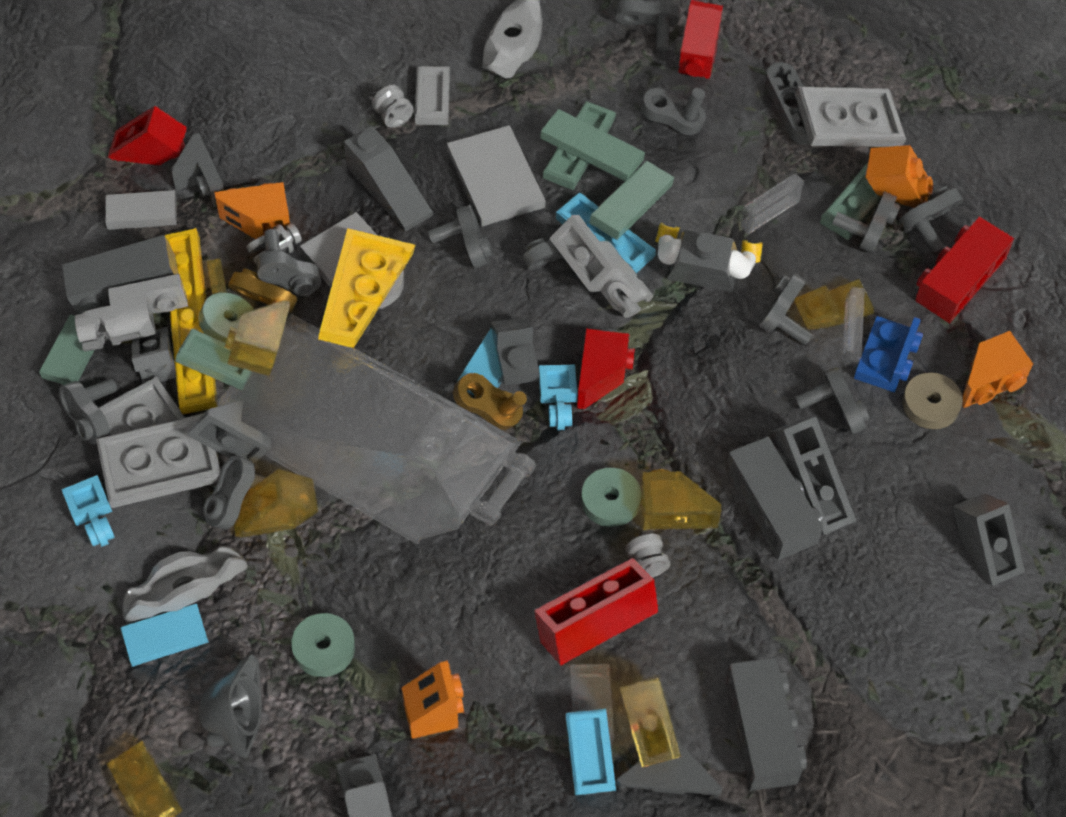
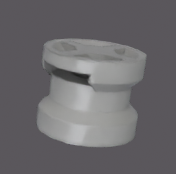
[372,85,414,128]
[625,534,671,578]

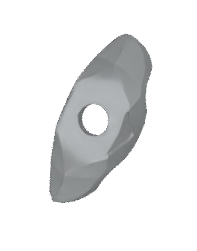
[482,0,543,78]
[122,546,248,624]

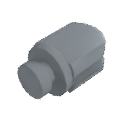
[246,223,302,265]

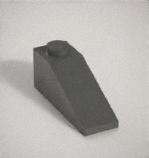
[344,126,433,232]
[769,417,856,535]

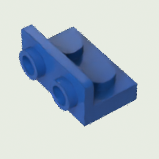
[854,316,924,393]

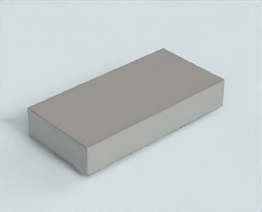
[415,66,450,125]
[106,190,177,230]

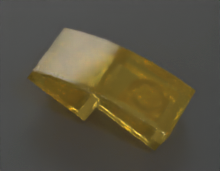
[794,279,874,330]
[107,741,183,817]

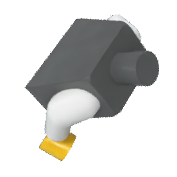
[655,222,763,292]

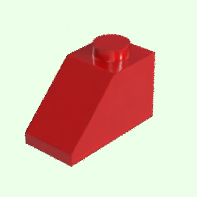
[678,0,723,79]
[108,106,187,166]
[577,329,635,409]

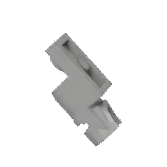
[549,215,653,318]
[75,274,188,352]

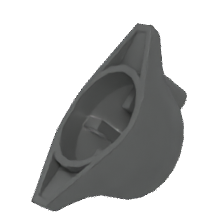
[199,654,262,757]

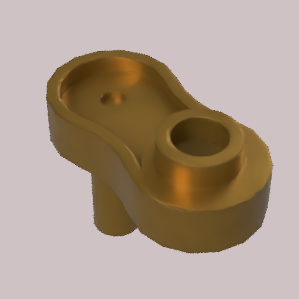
[228,269,298,339]
[453,373,527,430]

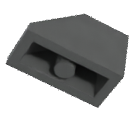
[953,493,1025,586]

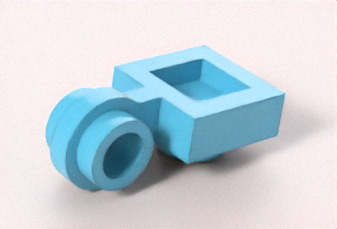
[539,365,578,430]
[62,475,115,547]

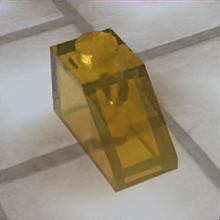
[224,300,291,376]
[234,469,318,538]
[641,469,722,530]
[620,675,681,768]

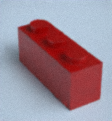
[915,216,1014,324]
[534,558,659,666]

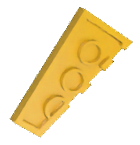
[318,228,415,348]

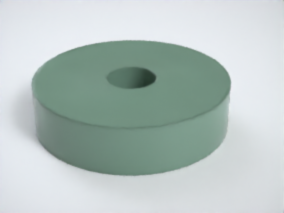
[198,292,258,347]
[581,468,641,527]
[291,613,355,677]

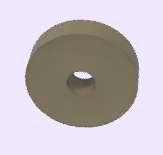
[902,373,963,429]

